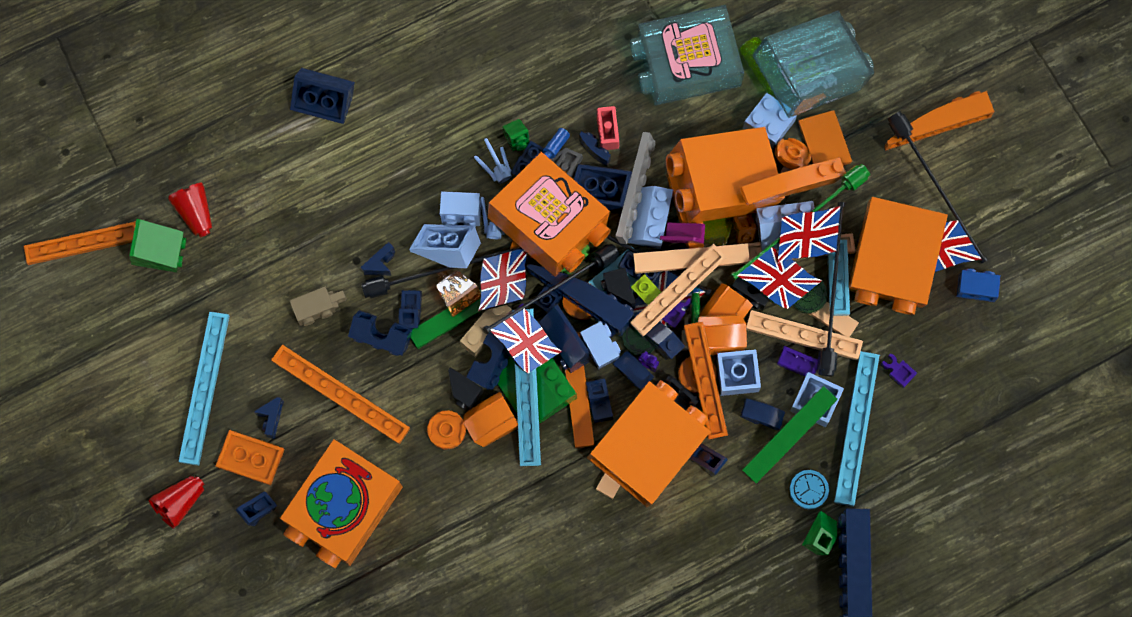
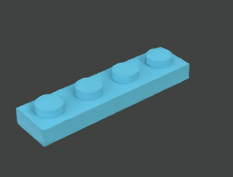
[828,240,850,316]

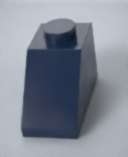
[644,321,685,360]

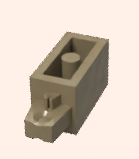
[290,286,347,326]

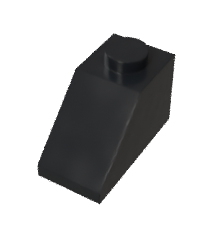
[600,268,636,309]
[448,367,483,410]

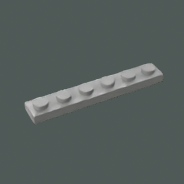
[616,132,655,244]

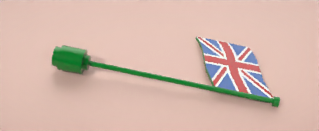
[730,164,870,309]

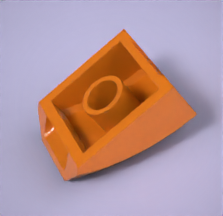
[700,283,753,319]
[698,315,747,355]
[463,392,518,447]

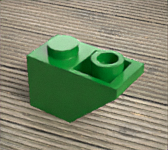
[502,119,529,151]
[802,511,837,555]

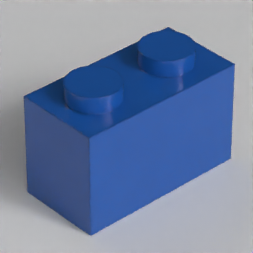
[956,269,1001,302]

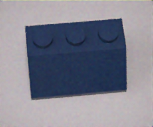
[290,68,355,124]
[539,305,590,373]

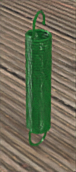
[691,287,700,323]

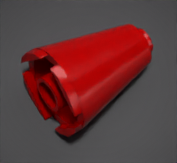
[168,182,212,238]
[148,476,204,529]

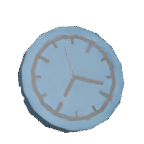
[789,470,829,509]

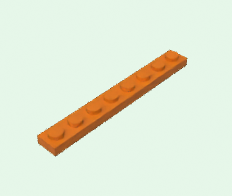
[271,345,410,445]

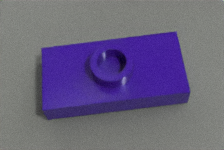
[777,346,818,377]

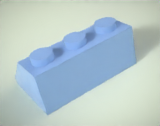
[628,186,673,250]
[755,201,815,251]

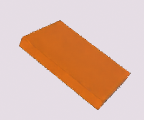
[798,110,852,165]
[215,430,285,486]

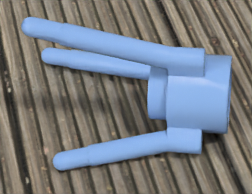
[474,138,512,183]
[481,197,505,239]

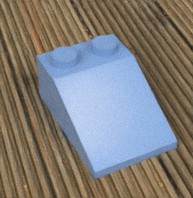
[410,224,481,268]

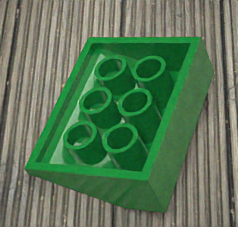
[497,356,577,424]

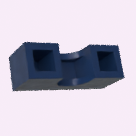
[348,310,413,356]
[466,333,510,390]

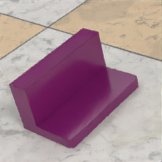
[660,223,705,244]

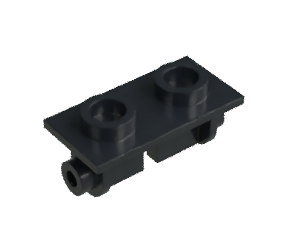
[665,375,700,411]

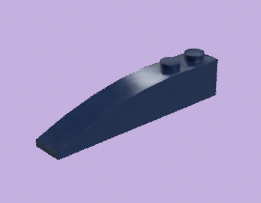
[527,264,635,336]

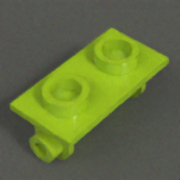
[631,274,662,305]

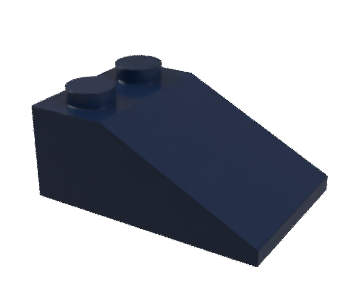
[574,164,632,214]

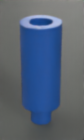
[543,128,570,159]

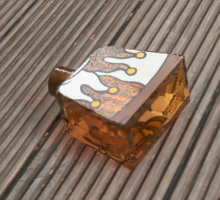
[436,271,481,317]

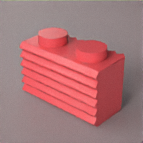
[596,106,619,150]

